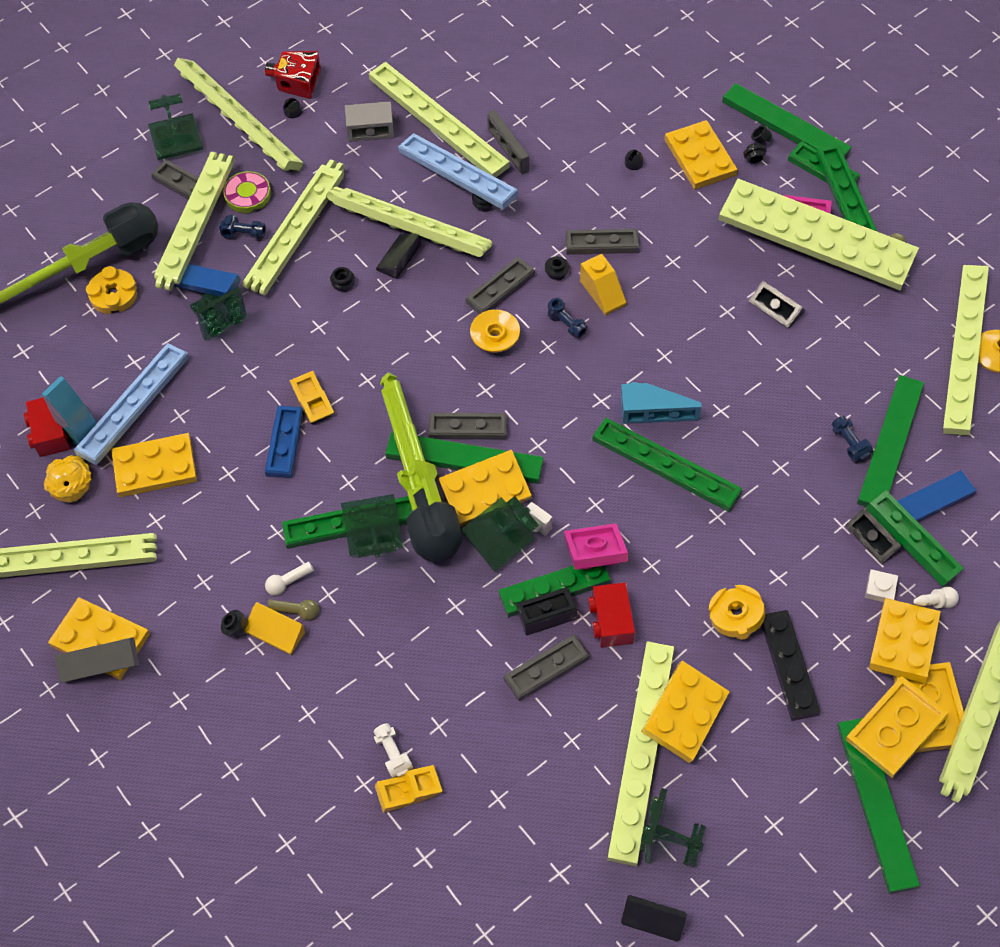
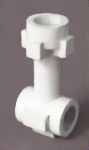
[374,723,413,778]

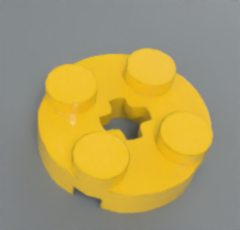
[86,266,137,314]
[709,585,765,640]

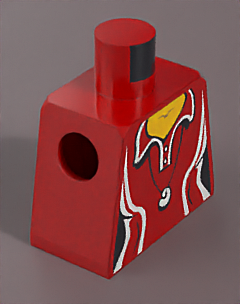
[265,51,321,99]

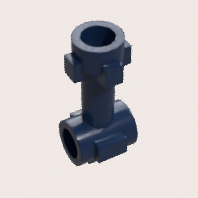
[219,215,266,238]
[548,298,588,338]
[831,416,873,462]

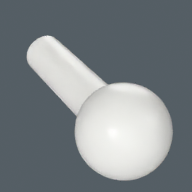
[265,562,314,596]

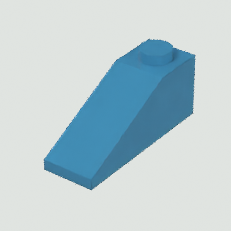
[620,382,702,424]

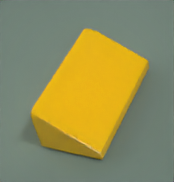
[244,602,305,655]

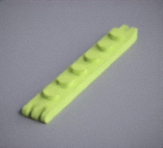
[154,152,235,291]
[242,159,344,296]
[326,187,492,257]
[0,533,157,577]
[939,622,1000,803]

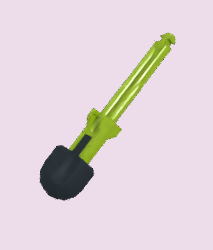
[0,202,158,304]
[380,372,462,562]

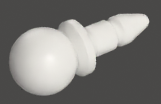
[913,587,959,609]

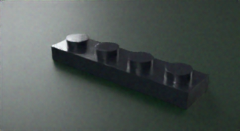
[761,610,820,721]

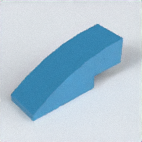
[42,376,97,446]

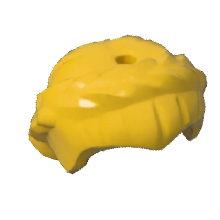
[44,455,92,503]

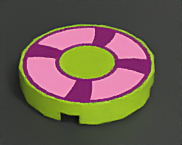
[223,171,271,213]

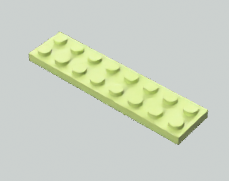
[718,179,919,290]

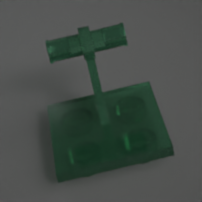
[148,93,203,160]
[189,287,247,340]
[341,494,403,558]
[461,495,539,572]
[641,788,706,867]

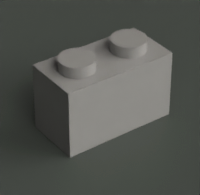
[345,101,394,142]

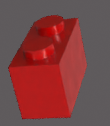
[23,398,71,457]
[588,582,635,648]

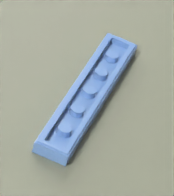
[398,133,519,210]
[74,343,189,465]

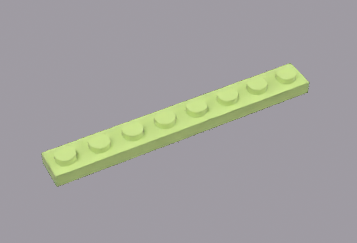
[174,58,304,171]
[369,62,510,178]
[943,265,989,435]
[607,641,674,867]

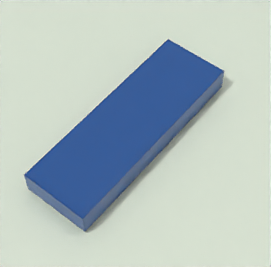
[174,264,241,298]
[265,405,304,478]
[897,470,977,522]

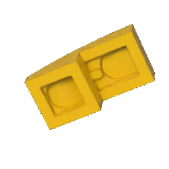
[290,371,334,423]
[375,765,443,813]

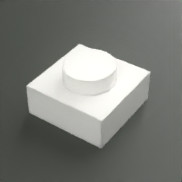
[525,502,552,536]
[865,569,898,602]

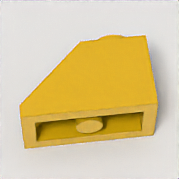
[580,254,627,316]

